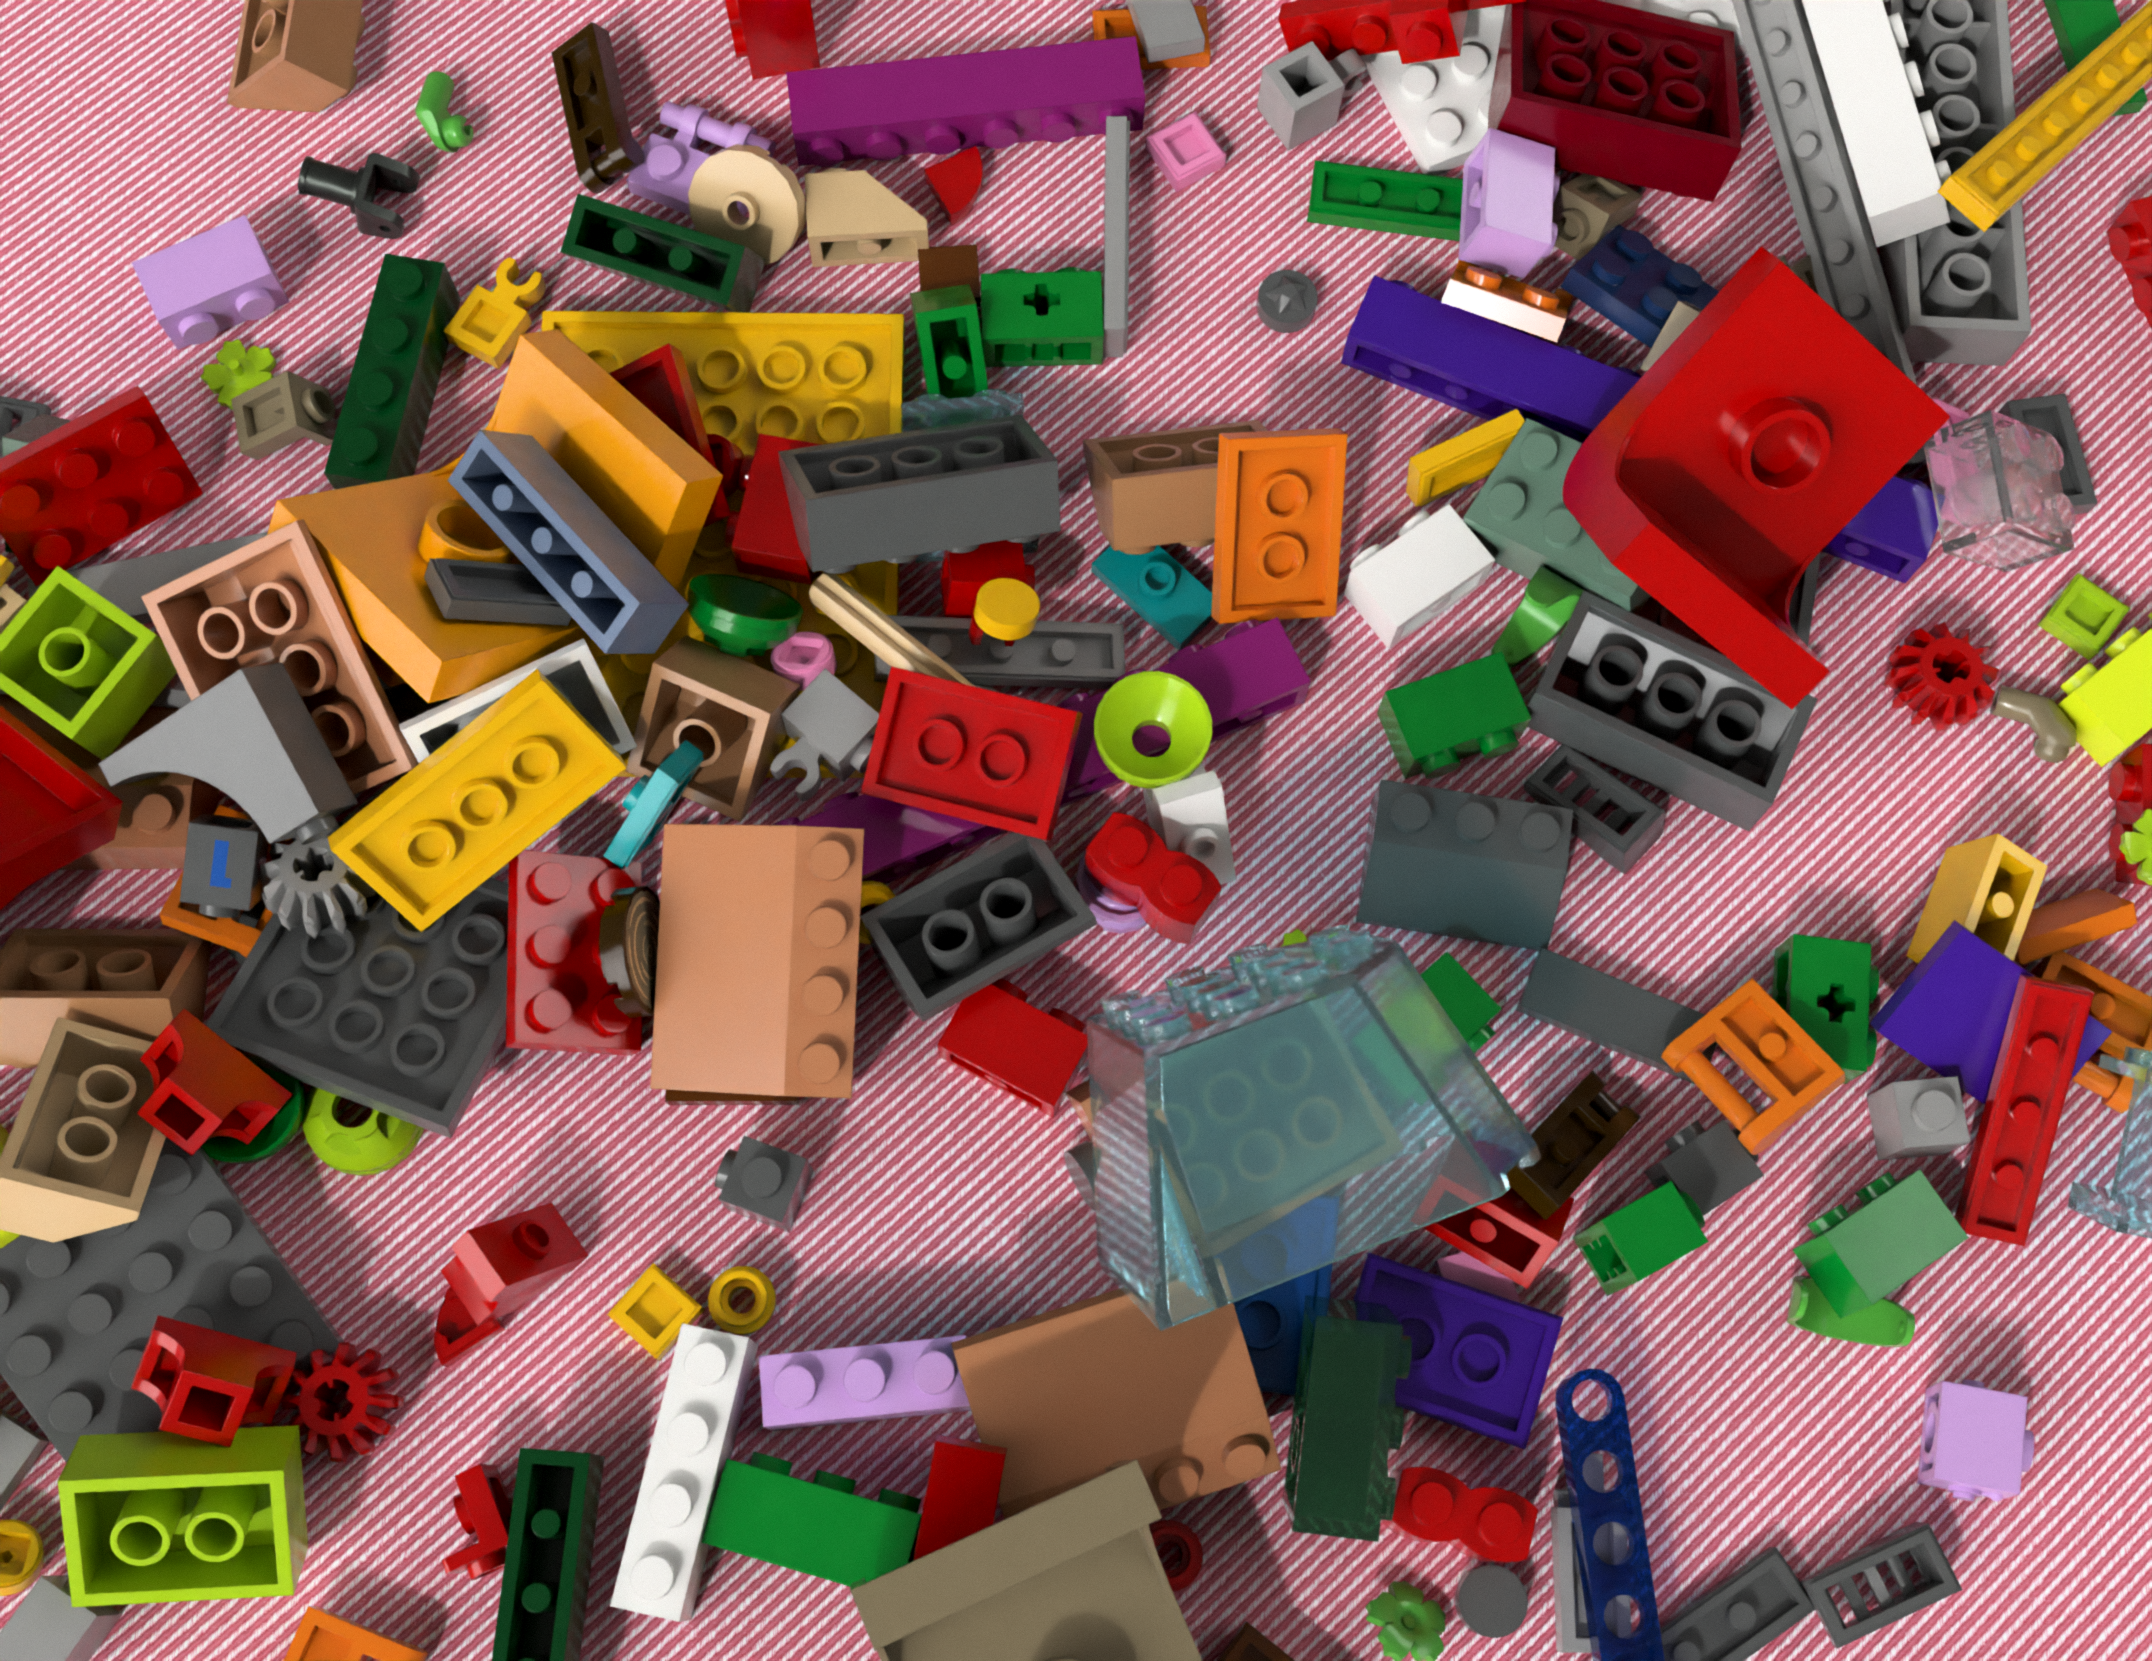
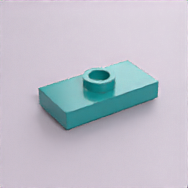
[1091,545,1213,651]
[603,740,704,869]

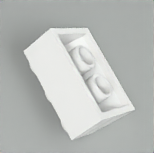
[399,638,637,763]

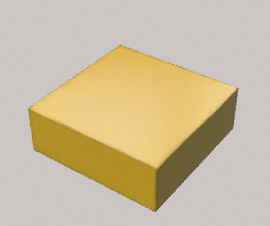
[607,1263,705,1361]

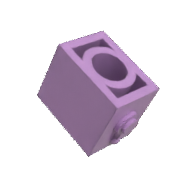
[1917,1380,2034,1502]

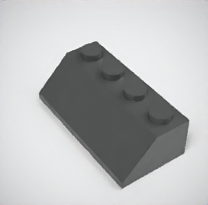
[778,414,1061,574]
[1526,591,1818,831]

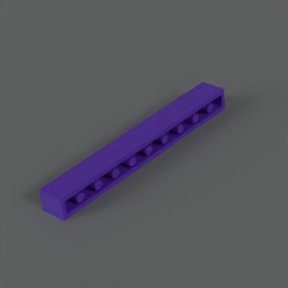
[1341,275,1948,584]

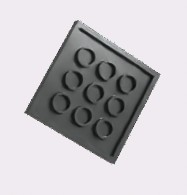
[206,821,508,1138]
[0,1137,344,1463]

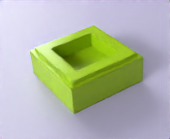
[2038,573,2130,660]

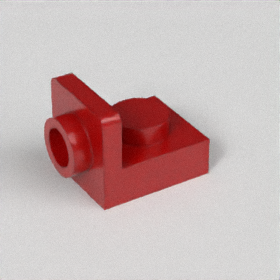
[441,1464,512,1581]

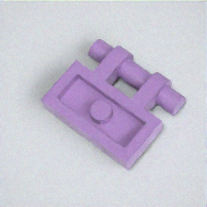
[626,101,776,216]

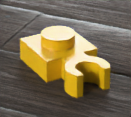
[444,257,546,369]

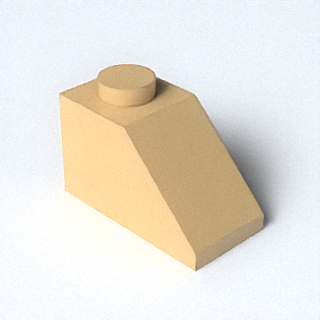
[804,168,929,267]

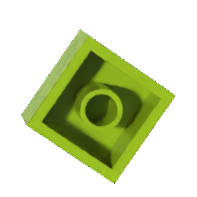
[0,565,177,760]

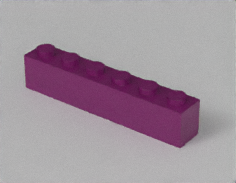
[786,36,1145,167]

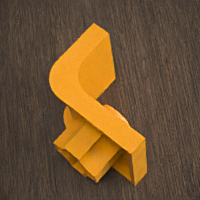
[267,329,723,704]

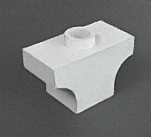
[1143,763,1236,885]

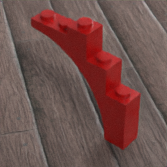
[1278,0,1527,64]

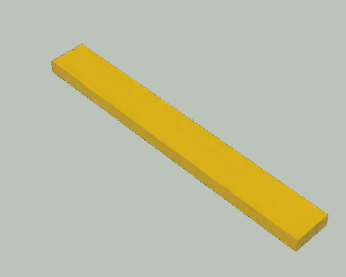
[1937,0,2152,232]

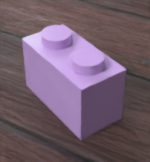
[1458,128,1559,279]
[132,215,289,350]

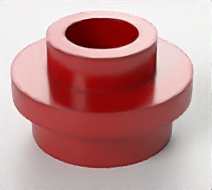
[1149,1520,1203,1592]

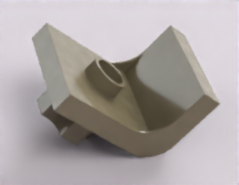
[850,1459,1202,1661]

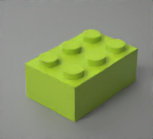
[58,1425,309,1607]

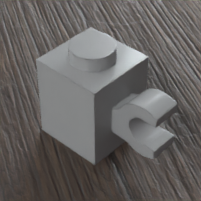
[1257,41,1367,151]
[770,669,879,802]

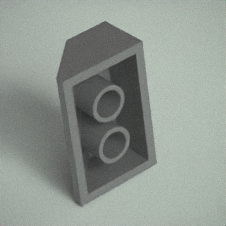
[1356,779,1573,951]
[860,832,1097,1022]

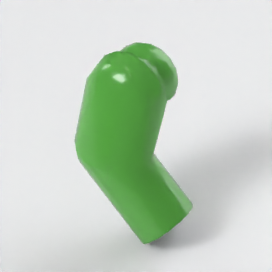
[415,71,473,153]

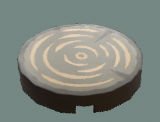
[599,886,660,1018]

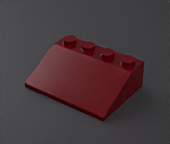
[1488,0,1742,202]

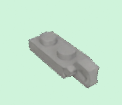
[1551,1453,1632,1653]

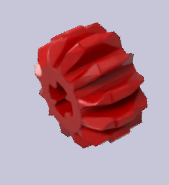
[1883,622,1999,732]
[280,1342,404,1463]

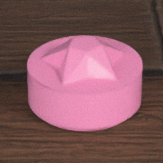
[770,632,837,691]

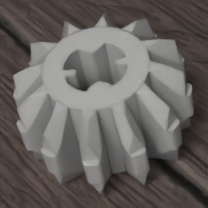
[259,833,376,939]

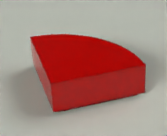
[924,146,983,226]
[434,1286,506,1367]

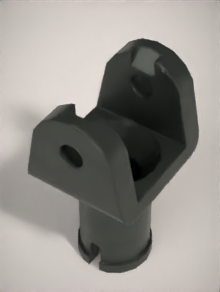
[298,153,420,239]

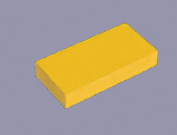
[1406,409,1525,507]

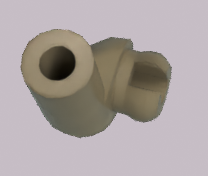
[1990,684,2077,763]

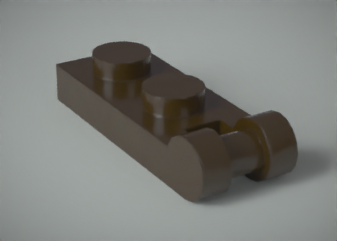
[551,22,644,194]
[1495,1070,1641,1221]

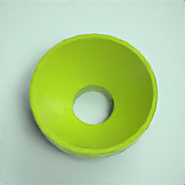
[1094,671,1213,788]
[302,1086,424,1176]

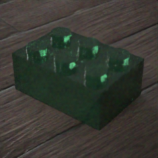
[1282,1295,1412,1542]

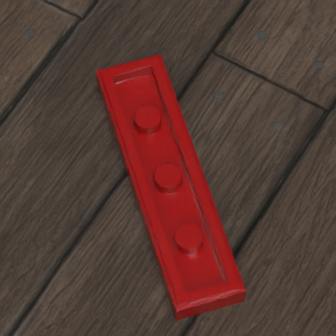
[1955,974,2094,1246]

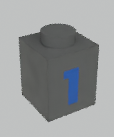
[180,813,269,918]

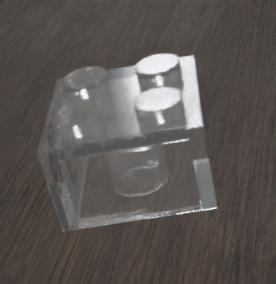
[1924,410,2076,572]

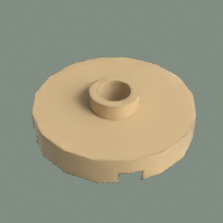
[688,144,806,266]

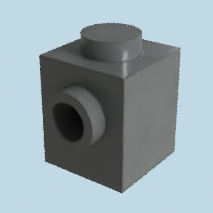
[1644,1119,1764,1215]
[715,1136,814,1233]

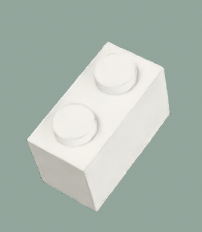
[1344,504,1495,649]

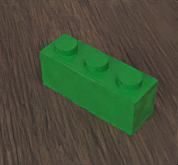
[701,1451,922,1586]

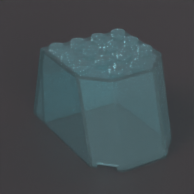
[1087,925,1541,1331]

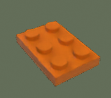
[1211,428,1348,624]

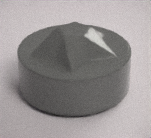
[1257,270,1318,333]

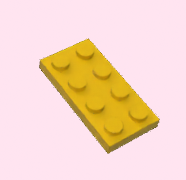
[328,669,627,932]

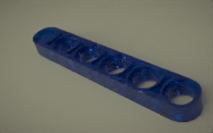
[1555,1368,1665,1661]

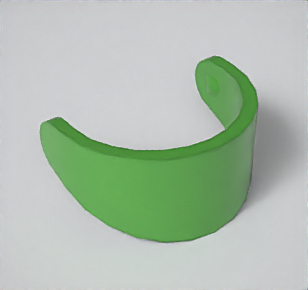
[1491,565,1584,668]
[1787,1276,1915,1347]

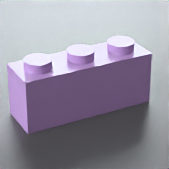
[759,1335,971,1431]

